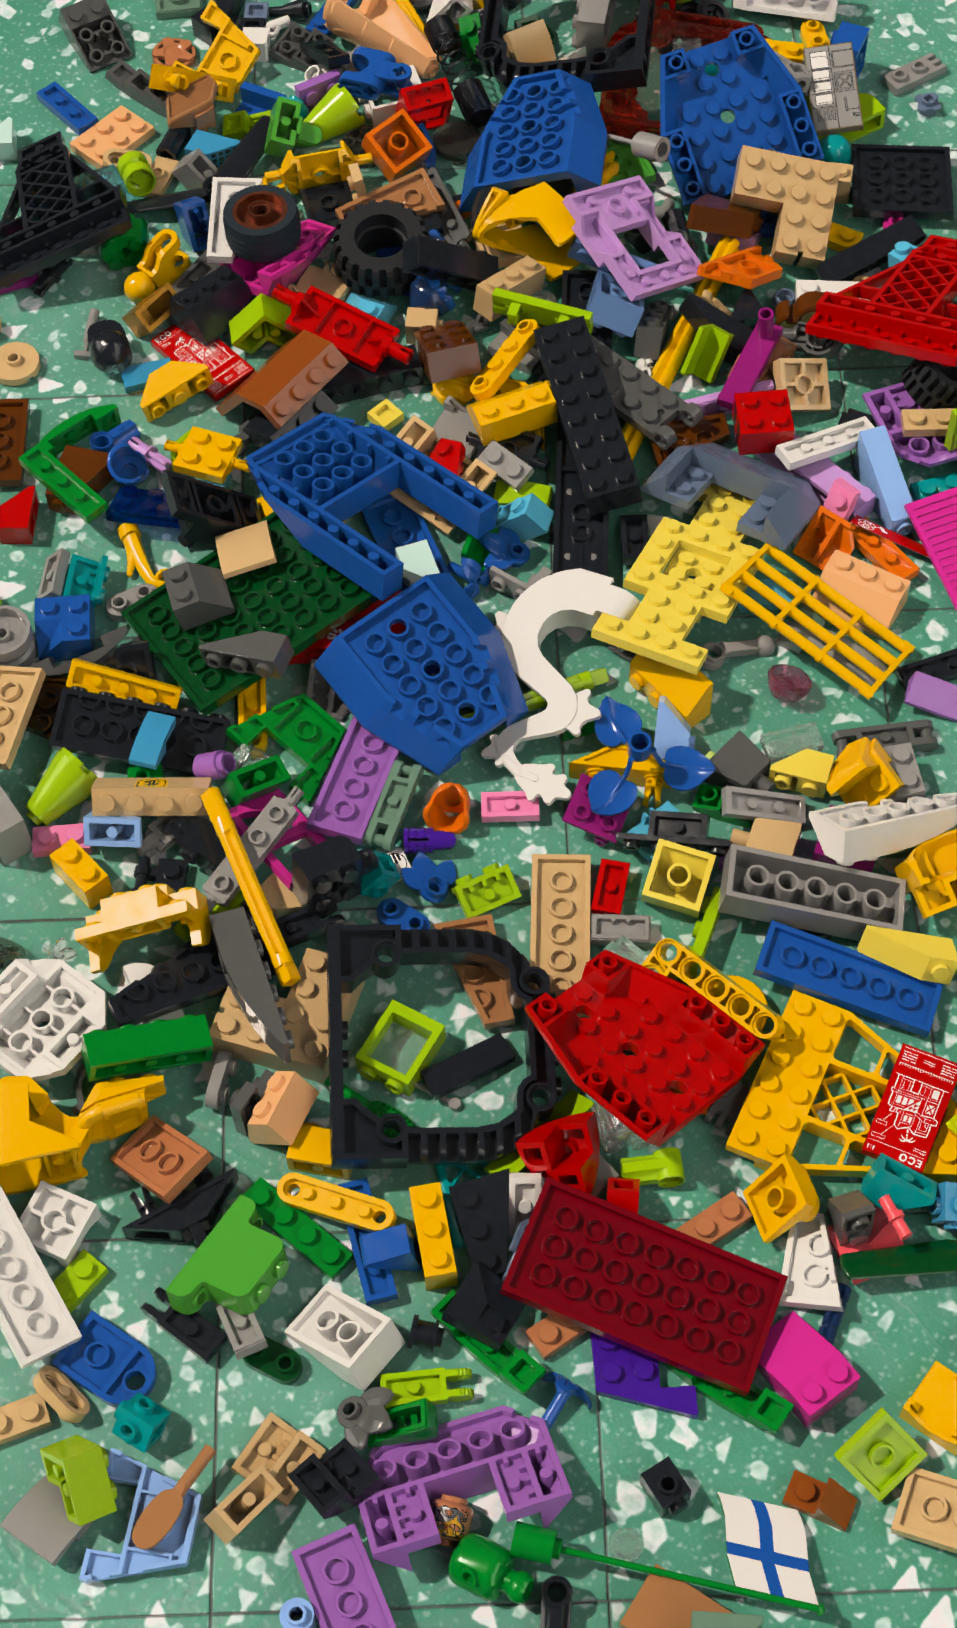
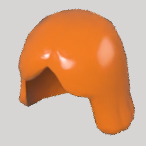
[423,782,470,834]

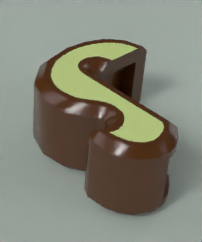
[775,291,825,328]

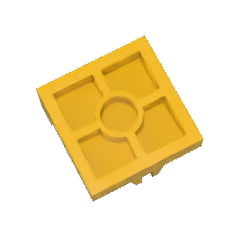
[899,1360,957,1456]

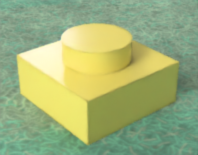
[367,399,404,431]

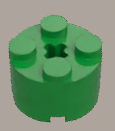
[100,213,150,271]

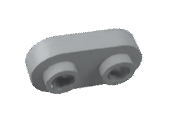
[106,583,157,622]
[205,1050,238,1110]

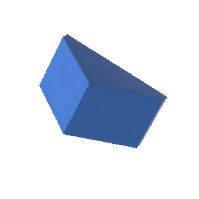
[359,1223,422,1272]

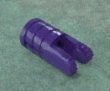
[404,828,457,854]

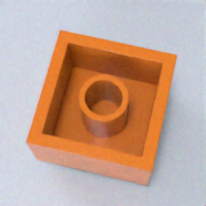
[361,108,433,183]

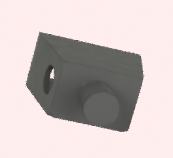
[705,730,776,792]

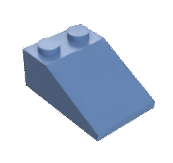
[586,269,645,338]

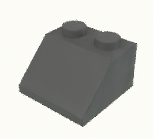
[162,562,235,631]

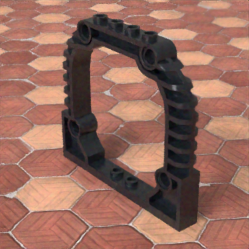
[475,0,656,94]
[326,925,562,1169]

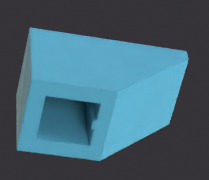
[495,493,554,540]

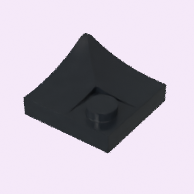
[441,1258,527,1352]

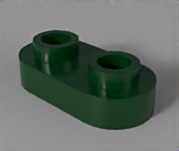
[243,1336,303,1385]

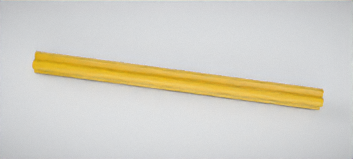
[622,235,740,461]

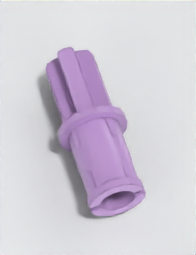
[128,437,173,473]

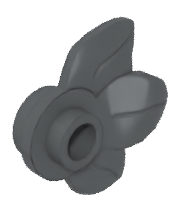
[337,1387,394,1450]

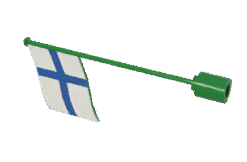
[510,1492,825,1616]

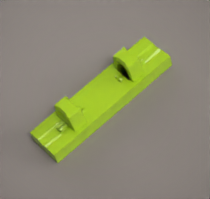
[492,287,593,336]

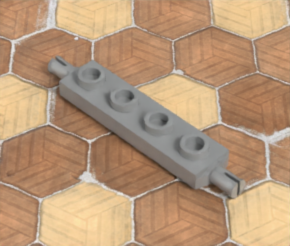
[202,786,304,914]

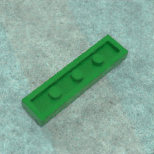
[18,443,108,524]
[243,1177,354,1282]

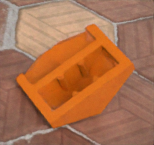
[792,506,855,571]

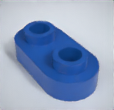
[377,898,430,930]

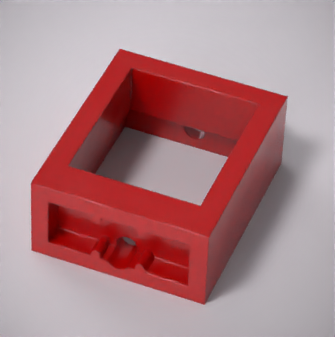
[395,77,454,130]

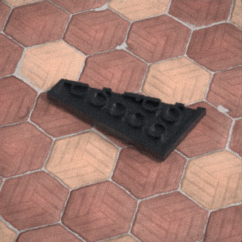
[108,900,276,1028]

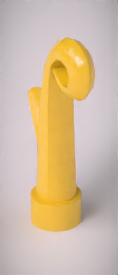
[117,521,169,588]

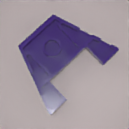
[590,1332,698,1419]

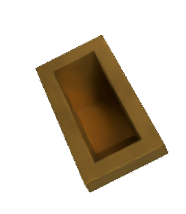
[122,282,177,338]

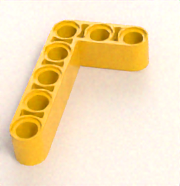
[642,938,785,1040]

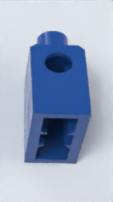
[174,196,209,253]

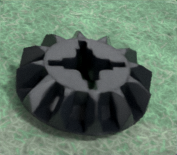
[695,0,730,35]

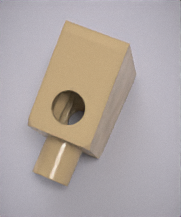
[730,817,802,856]

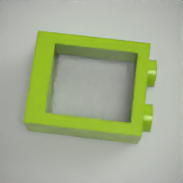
[355,999,446,1097]

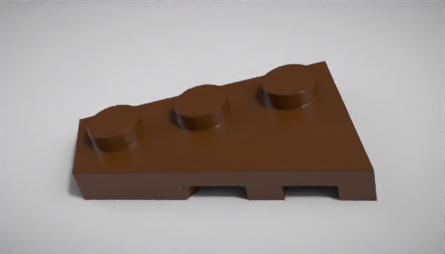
[649,413,730,468]

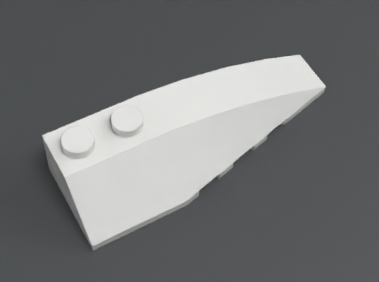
[809,792,957,866]

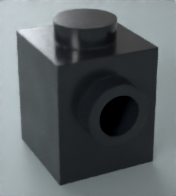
[639,1456,691,1518]

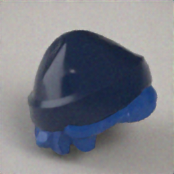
[409,276,456,317]

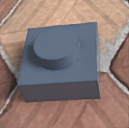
[244,2,269,25]

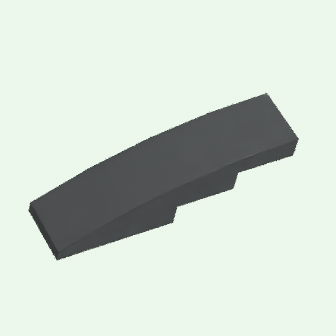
[105,59,172,118]

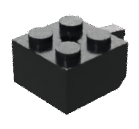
[292,835,379,915]

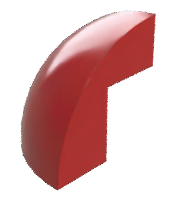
[515,1112,600,1194]

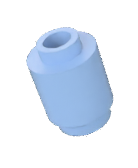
[279,1597,317,1628]

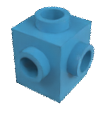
[929,1182,957,1231]

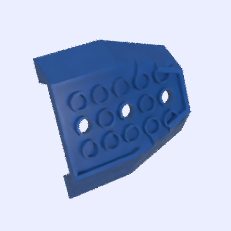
[660,24,825,206]
[459,69,608,213]
[314,572,529,776]

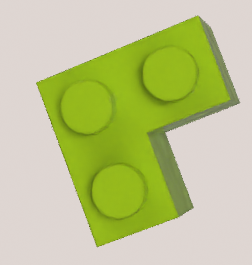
[229,293,297,355]
[40,1434,118,1526]

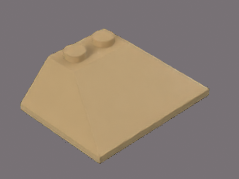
[389,415,498,536]

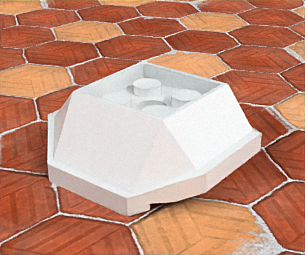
[0,959,107,1082]

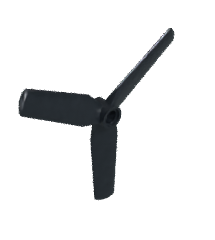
[127,116,270,214]

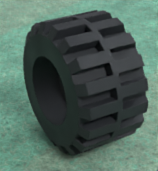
[901,359,957,409]

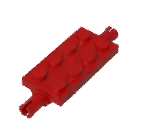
[272,283,414,373]

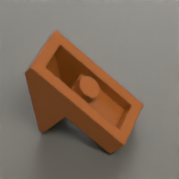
[782,1470,858,1532]

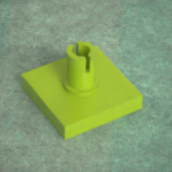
[833,1407,928,1502]

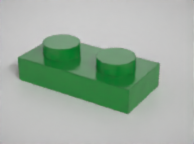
[458,12,481,67]

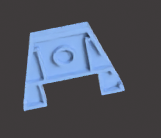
[79,1448,203,1583]

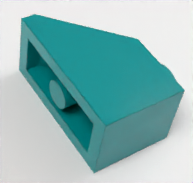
[861,1153,938,1210]

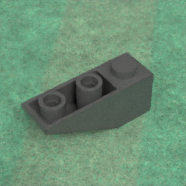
[633,300,674,360]
[198,630,294,679]

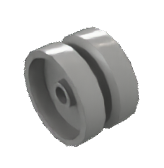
[0,605,37,667]

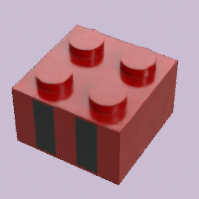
[732,389,795,455]

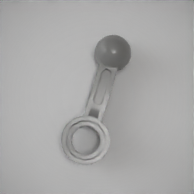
[701,635,775,671]

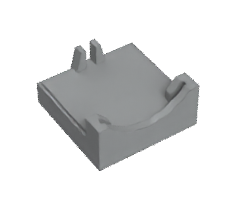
[432,395,478,461]

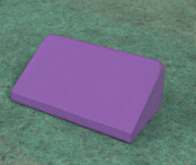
[904,671,957,722]

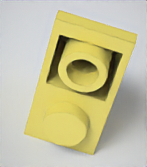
[769,748,835,799]

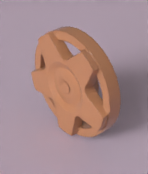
[152,37,196,67]

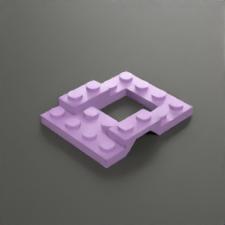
[562,175,705,302]

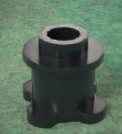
[407,1314,445,1353]

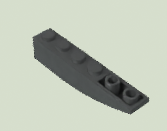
[209,907,295,1063]

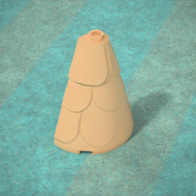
[323,0,443,79]

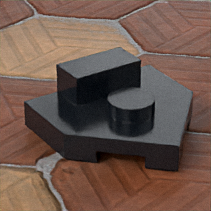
[106,640,157,680]

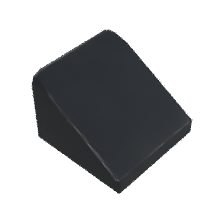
[624,228,652,254]

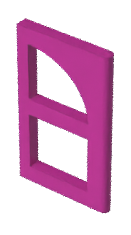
[229,789,327,890]

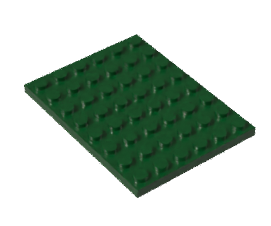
[120,512,379,716]

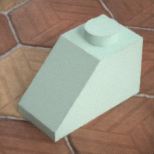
[395,539,440,587]

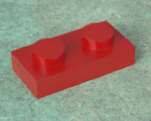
[591,858,630,915]

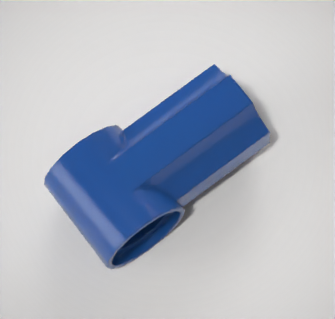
[89,419,141,453]

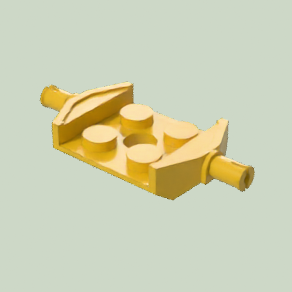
[264,140,373,194]

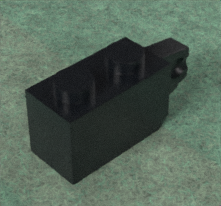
[164,816,226,876]

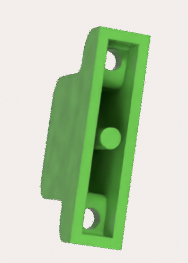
[165,1194,289,1315]

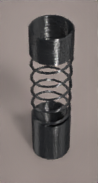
[424,14,494,128]

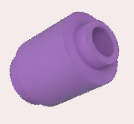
[192,750,236,781]

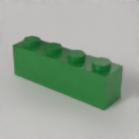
[81,1014,213,1082]

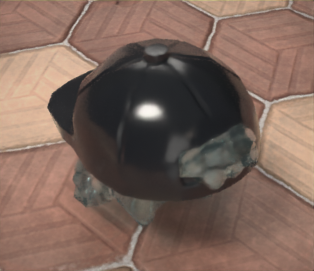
[87,320,133,376]

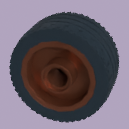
[223,185,301,263]

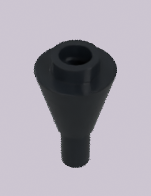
[269,0,312,22]

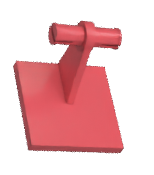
[827,1194,913,1285]

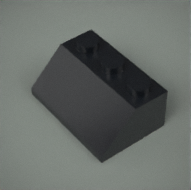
[170,265,254,346]
[242,390,339,448]

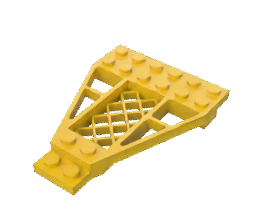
[725,990,957,1183]

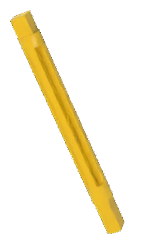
[201,787,301,986]

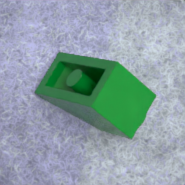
[221,754,291,808]

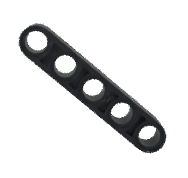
[814,215,926,281]

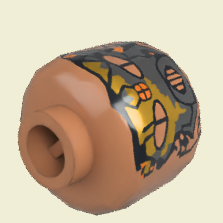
[431,1494,474,1548]

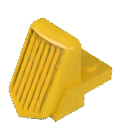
[826,737,904,806]

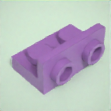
[294,68,341,114]

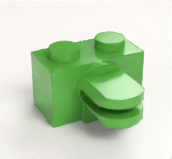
[264,96,322,159]

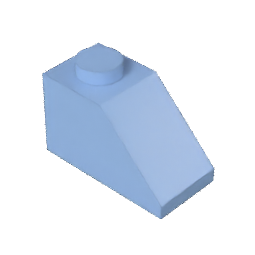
[654,695,696,759]
[83,811,142,848]

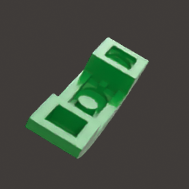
[39,404,121,459]
[430,1289,546,1396]
[664,1363,794,1434]

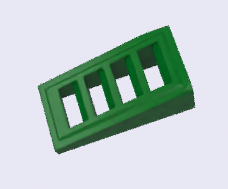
[367,1398,439,1448]

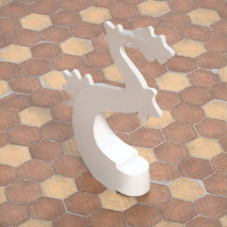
[481,568,640,806]

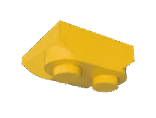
[743,1154,820,1244]

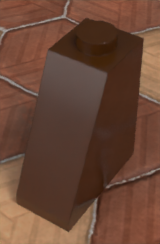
[686,194,763,239]
[45,445,116,515]

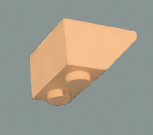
[247,1071,319,1145]

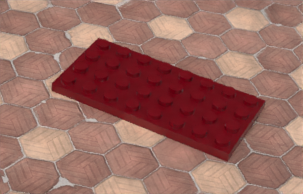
[500,1177,788,1397]

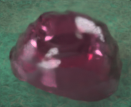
[767,664,812,702]

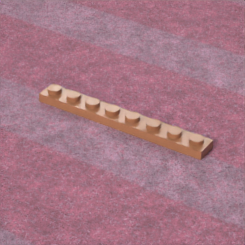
[525,1191,753,1361]

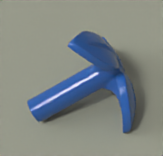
[447,558,490,599]
[542,1372,592,1430]

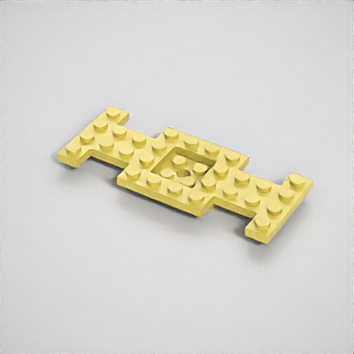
[591,483,764,675]

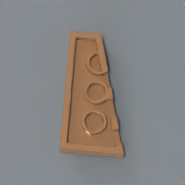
[433,914,515,1030]

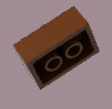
[412,320,482,383]

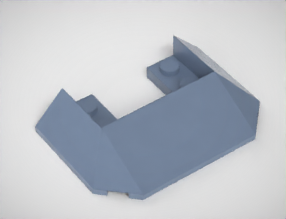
[640,443,821,551]

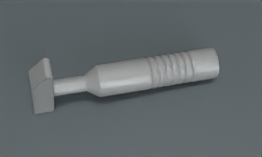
[74,308,100,360]

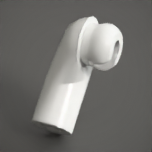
[265,15,291,41]
[636,358,654,377]

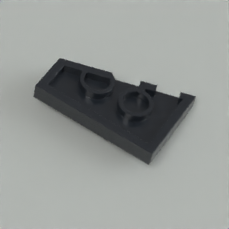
[448,1168,510,1275]

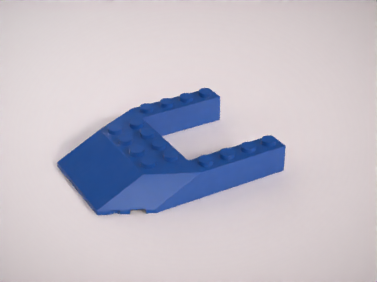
[246,412,498,601]

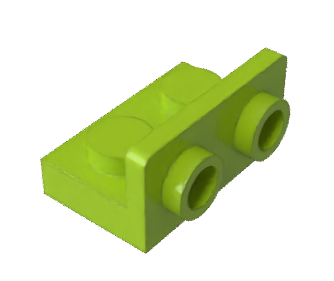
[450,862,522,918]

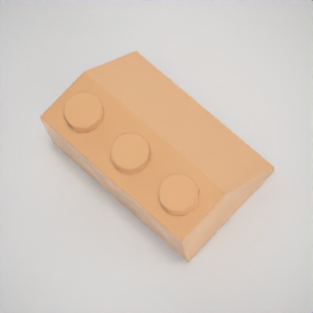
[813,550,911,640]

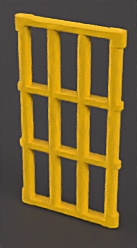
[719,543,916,700]

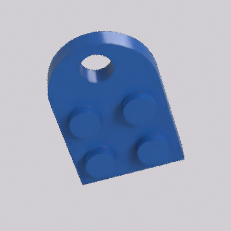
[51,1310,157,1408]

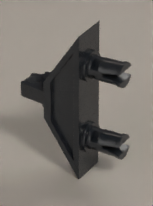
[122,1165,239,1248]

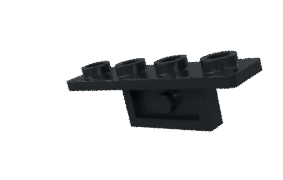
[615,810,733,857]

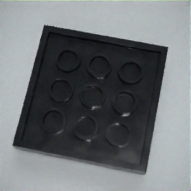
[851,144,954,220]

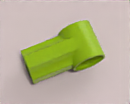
[620,1147,686,1188]

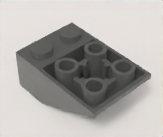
[59,0,133,73]

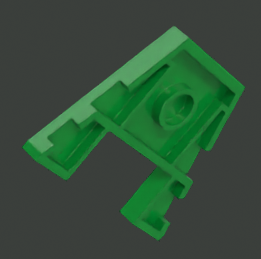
[226,693,346,806]

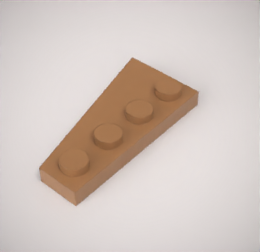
[335,167,446,220]

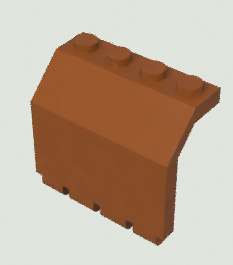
[216,330,349,430]

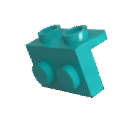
[62,554,110,608]

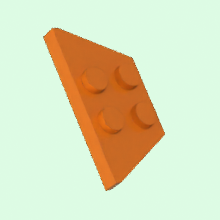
[697,245,783,289]

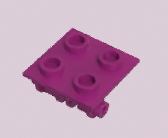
[562,773,630,847]

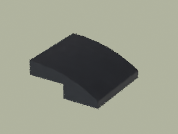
[287,1438,384,1520]

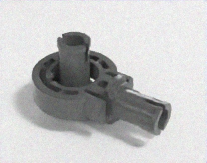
[782,320,844,360]

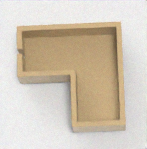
[729,145,841,270]
[209,948,366,1084]

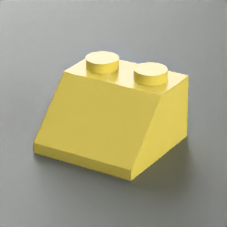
[641,838,716,918]

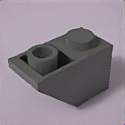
[826,1190,876,1246]

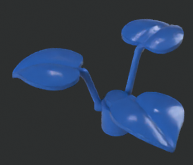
[588,696,715,816]

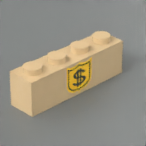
[91,777,212,816]

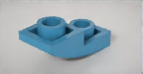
[128,711,176,770]

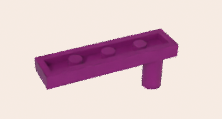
[717,307,783,410]

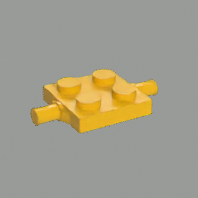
[164,426,250,485]

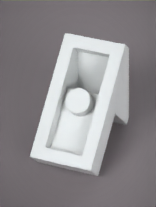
[508,1172,541,1237]

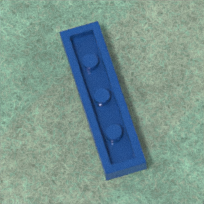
[338,1177,398,1306]

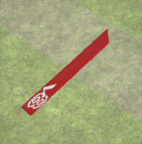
[850,515,929,558]

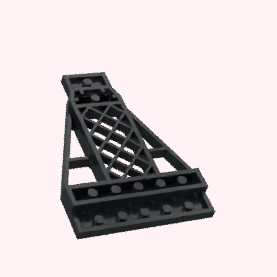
[0,131,133,289]

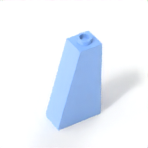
[853,425,915,536]

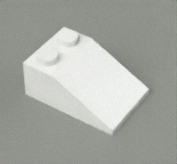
[284,1284,406,1392]

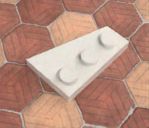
[779,1213,843,1312]

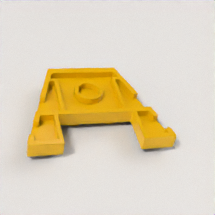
[172,0,261,94]

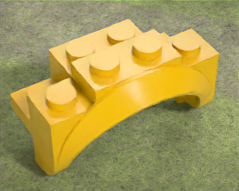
[894,829,957,919]
[74,884,211,974]

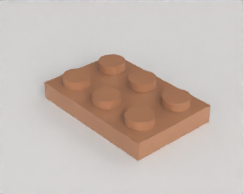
[109,1115,213,1204]

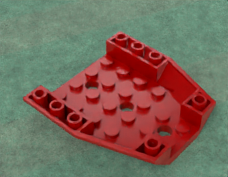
[525,949,765,1147]

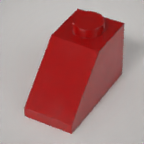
[0,486,40,544]

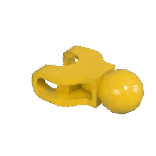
[124,229,192,304]

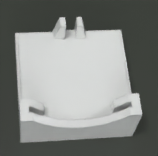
[19,1180,101,1268]

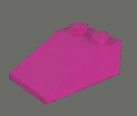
[757,1311,861,1428]

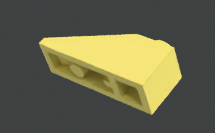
[857,925,957,985]

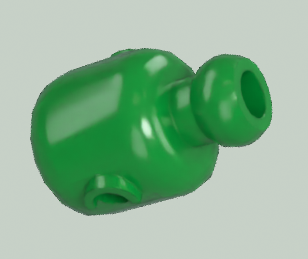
[448,1533,535,1604]

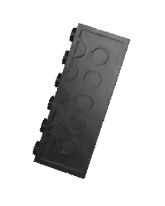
[48,686,231,781]

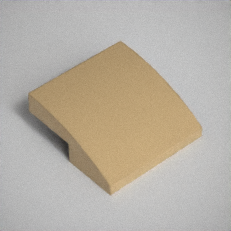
[502,19,556,63]
[215,520,277,579]
[230,1412,326,1507]

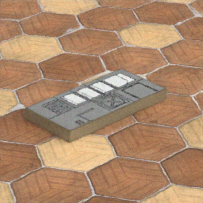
[803,42,863,136]

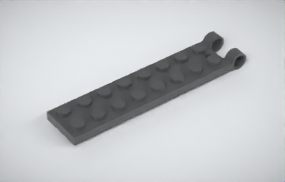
[500,295,704,450]

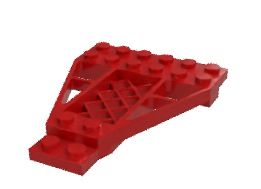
[805,234,957,367]

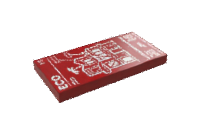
[150,324,255,402]
[861,1043,957,1174]

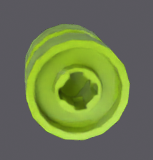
[117,151,156,197]

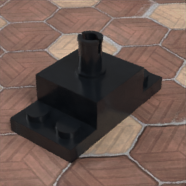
[160,470,262,548]

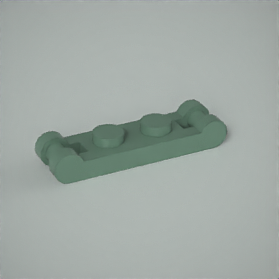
[363,760,424,852]

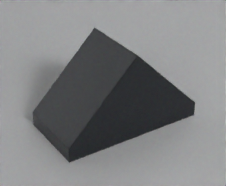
[731,288,763,330]

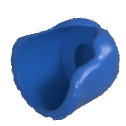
[107,443,150,487]

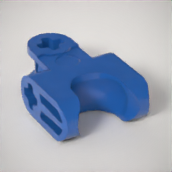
[337,46,413,101]

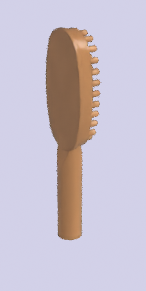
[132,1444,216,1550]

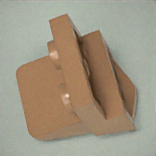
[166,75,218,134]

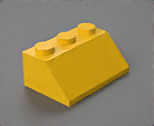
[466,381,558,447]
[629,654,713,728]

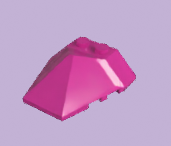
[219,219,336,298]

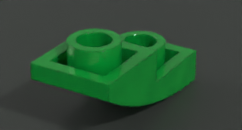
[692,784,753,828]

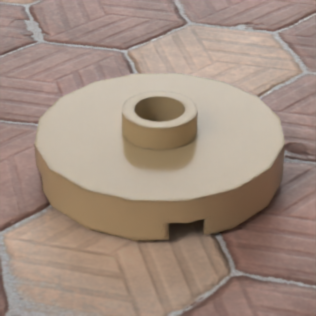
[0,342,41,386]

